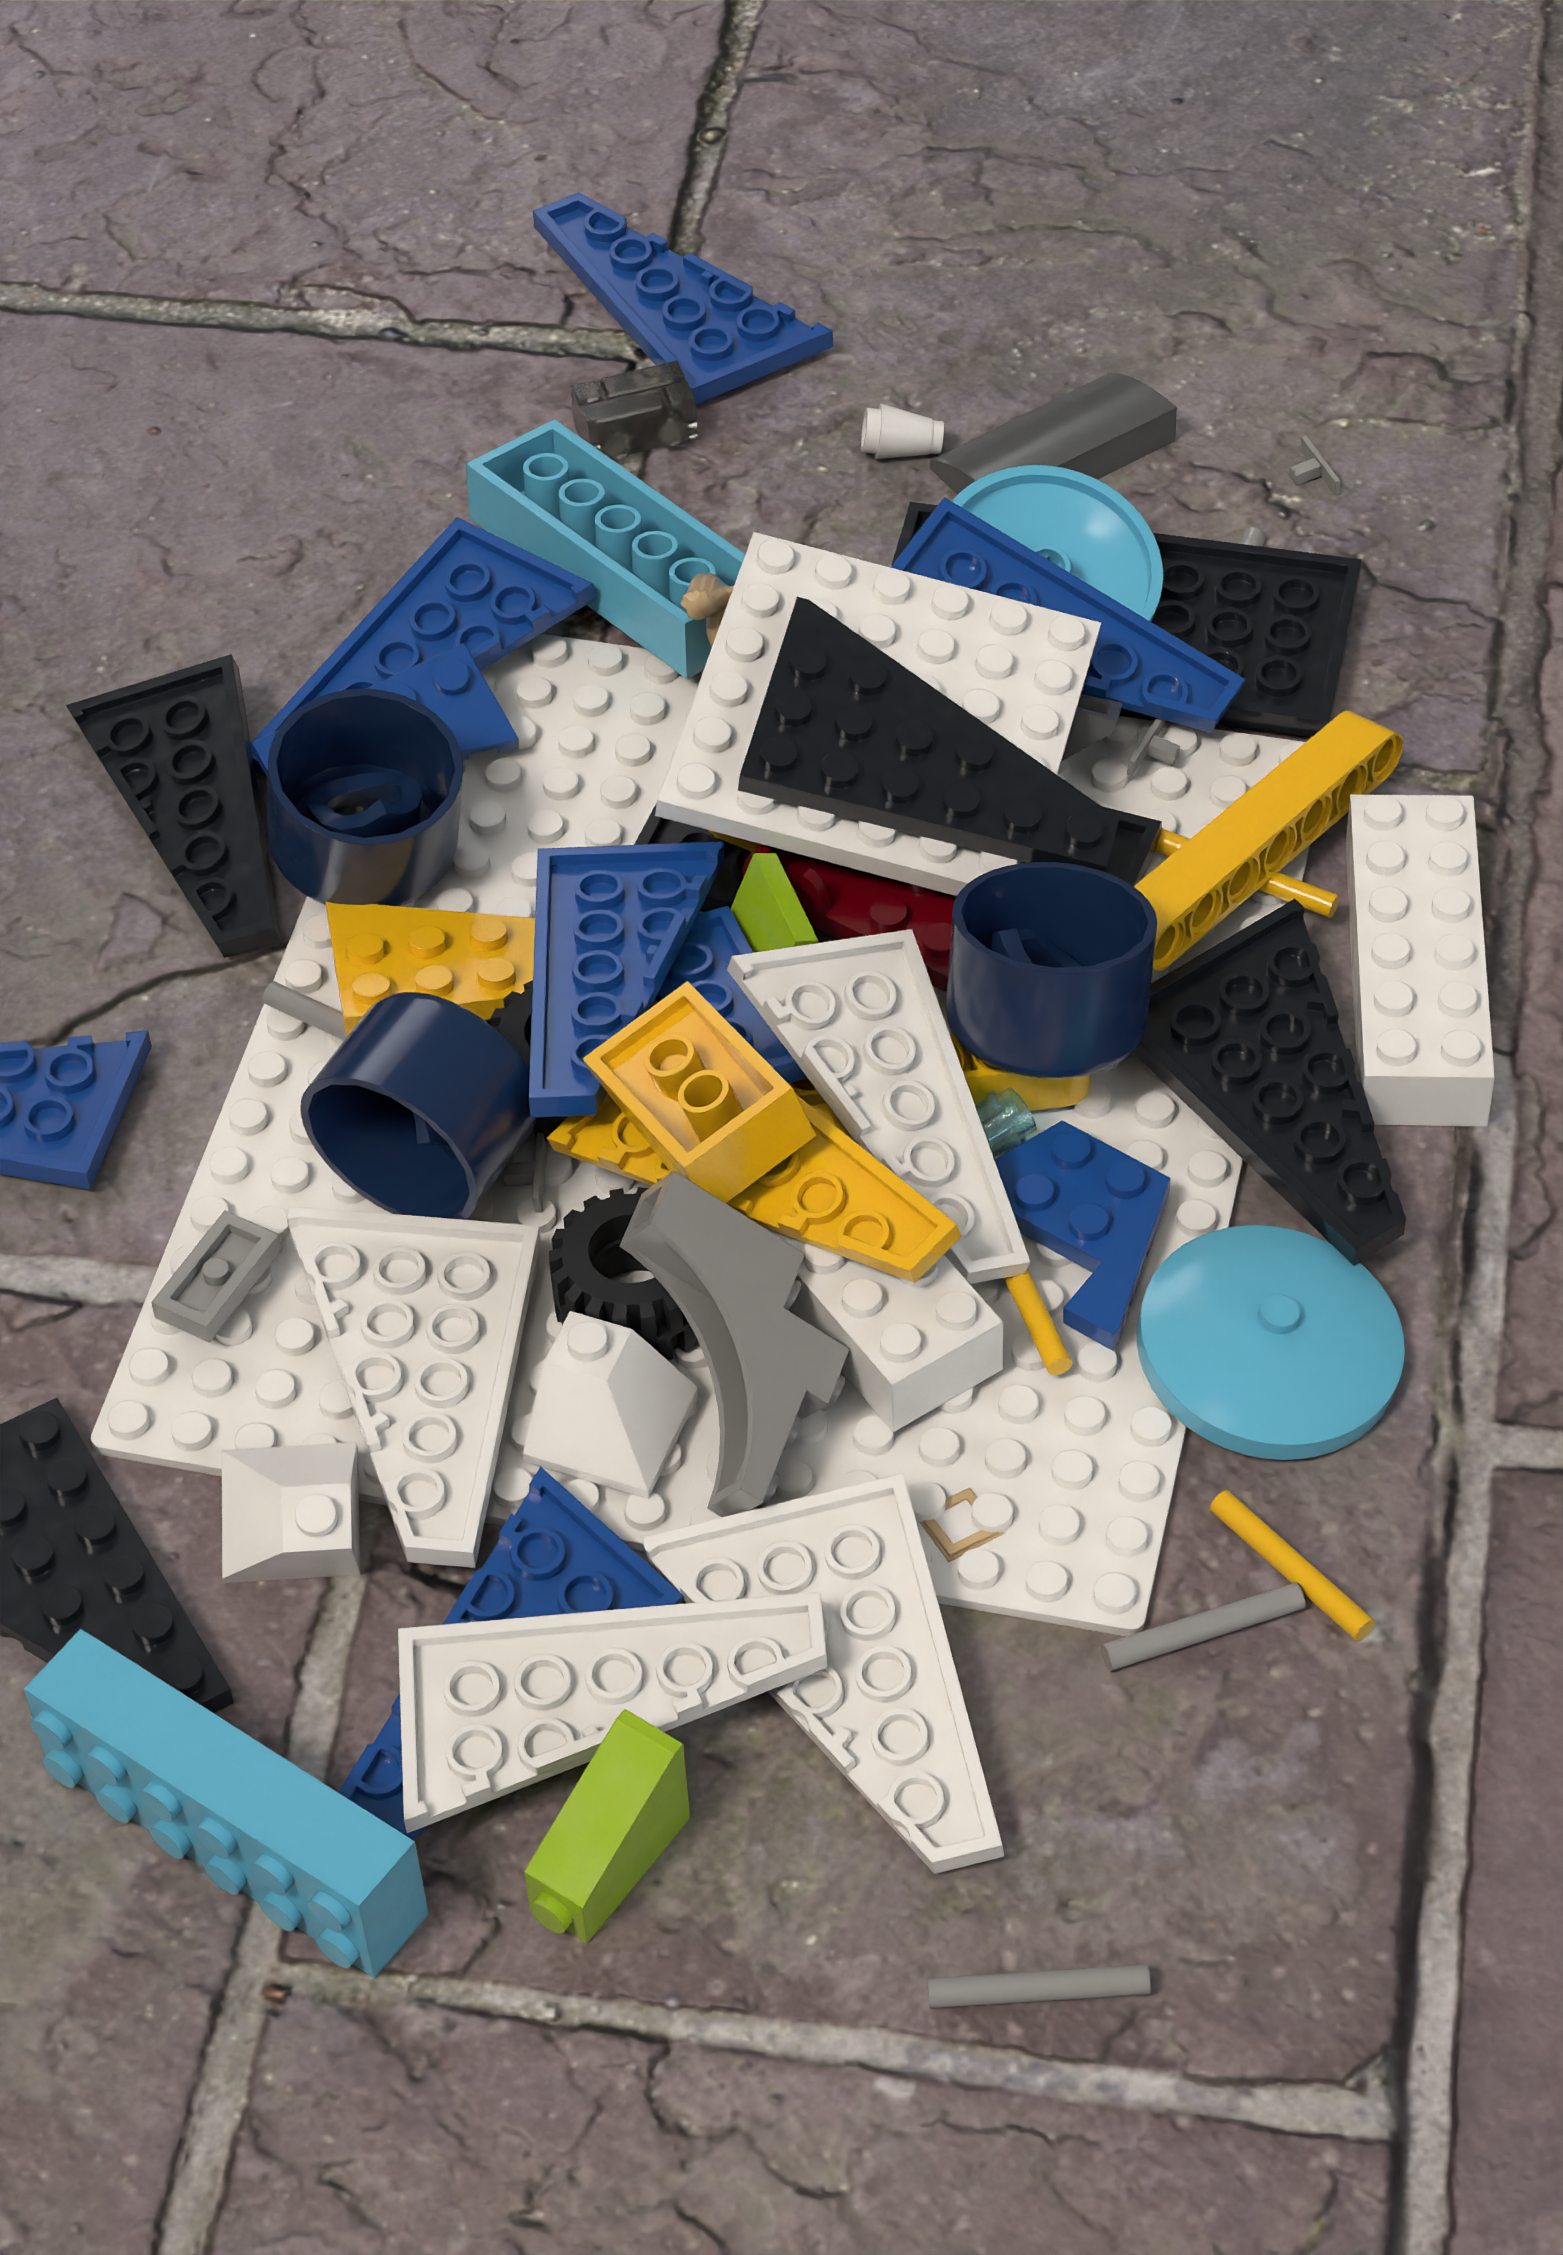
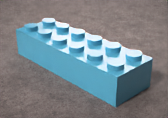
[466,419,745,679]
[24,1629,429,1979]

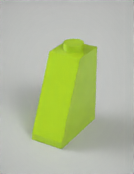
[524,1709,690,1944]

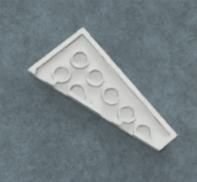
[727,929,1031,1284]
[398,1592,827,1833]

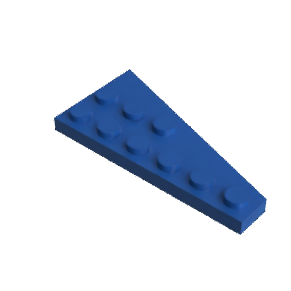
[533,192,833,406]
[890,497,1245,733]
[0,1030,152,1189]
[338,1466,684,1840]

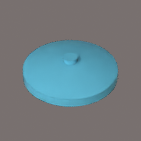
[952,465,1163,622]
[1136,1225,1405,1460]

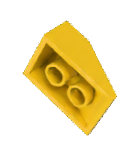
[582,981,816,1203]

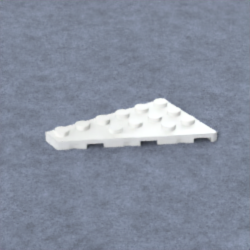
[286,1206,541,1568]
[642,1473,1004,1874]

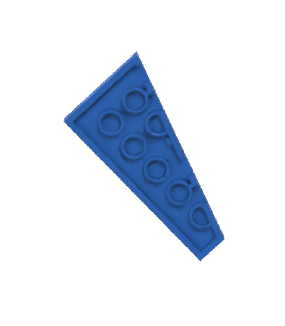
[251,517,596,777]
[529,842,725,1117]

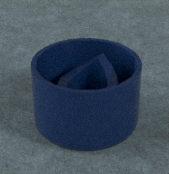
[267,689,463,906]
[946,862,1157,1079]
[300,992,538,1220]

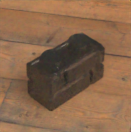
[571,360,698,460]

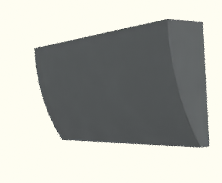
[930,373,1177,495]

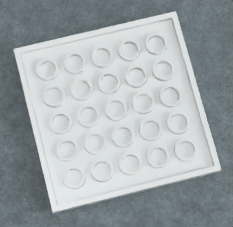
[655,532,1101,896]

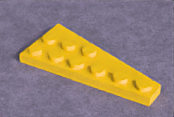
[325,901,535,1037]
[547,1094,962,1283]

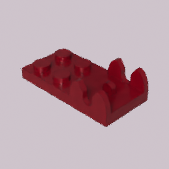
[743,846,957,993]

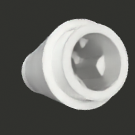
[861,403,944,459]

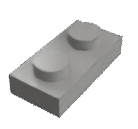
[151,1210,282,1343]

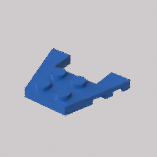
[994,1120,1170,1351]

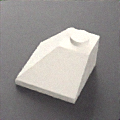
[523,1311,699,1499]
[222,1442,361,1583]

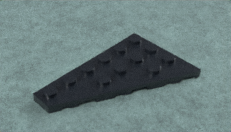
[738,597,1119,872]

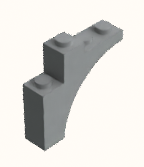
[619,1170,850,1517]

